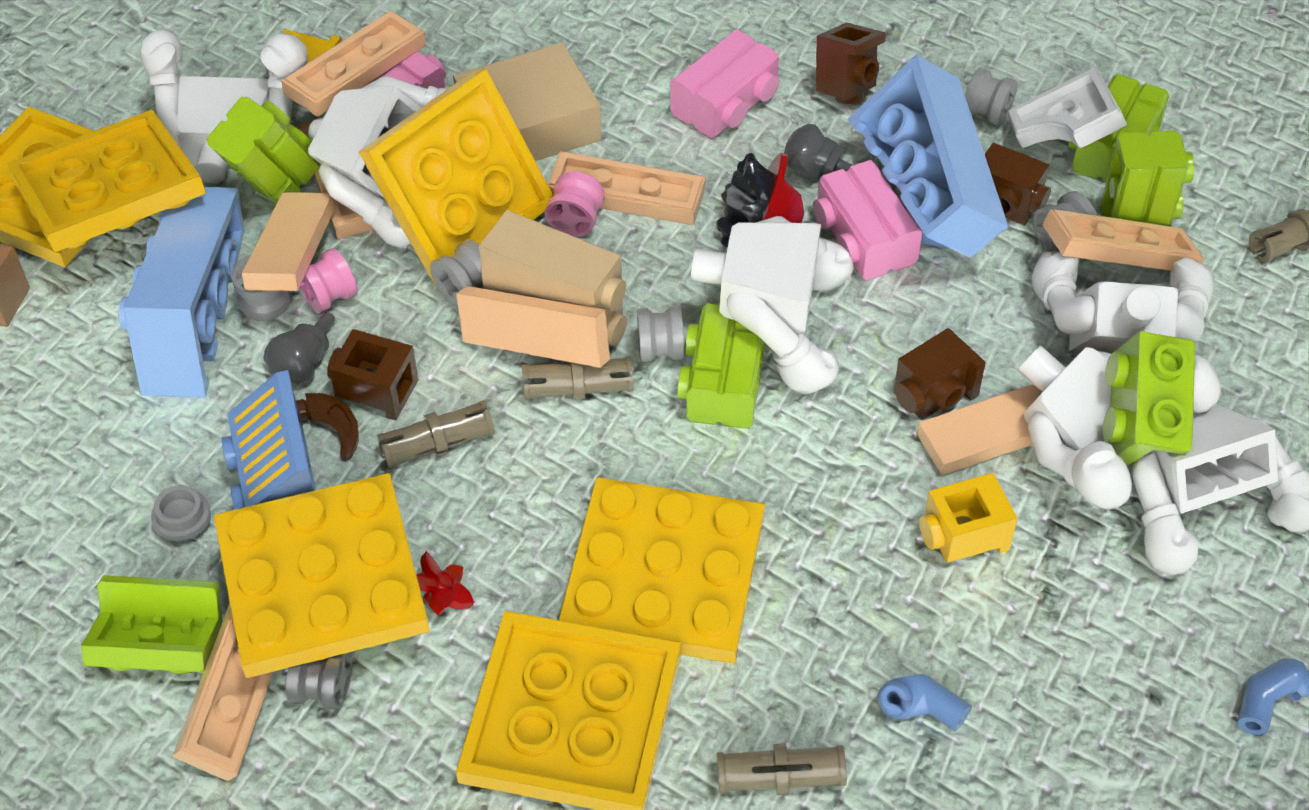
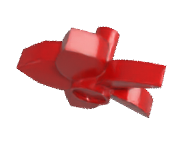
[416,551,475,615]

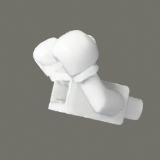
[140,29,308,184]
[308,76,447,248]
[691,216,854,394]
[1032,250,1215,354]
[1018,346,1221,510]
[1132,404,1309,576]

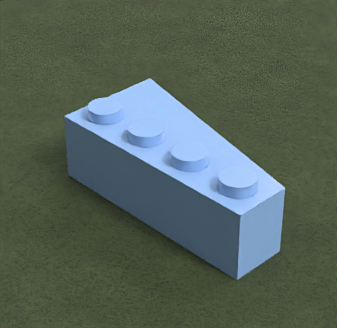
[848,54,1009,258]
[119,187,245,398]

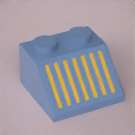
[221,370,316,510]

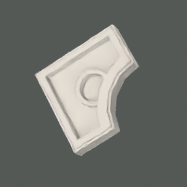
[1006,67,1127,149]

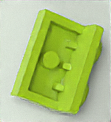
[1102,331,1195,465]
[81,575,222,674]

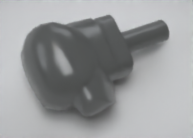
[784,124,853,179]
[263,312,335,383]

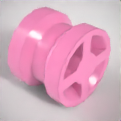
[545,171,605,237]
[299,248,358,314]

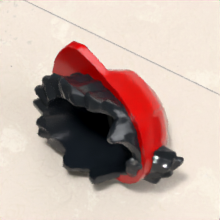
[716,153,804,248]

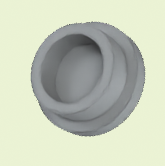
[151,485,211,541]

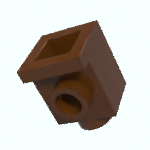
[816,22,886,104]
[985,142,1051,226]
[893,328,986,420]
[327,329,419,420]

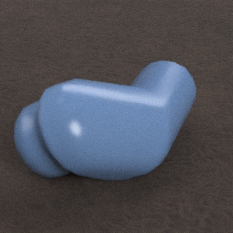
[1237,658,1309,735]
[878,674,972,731]

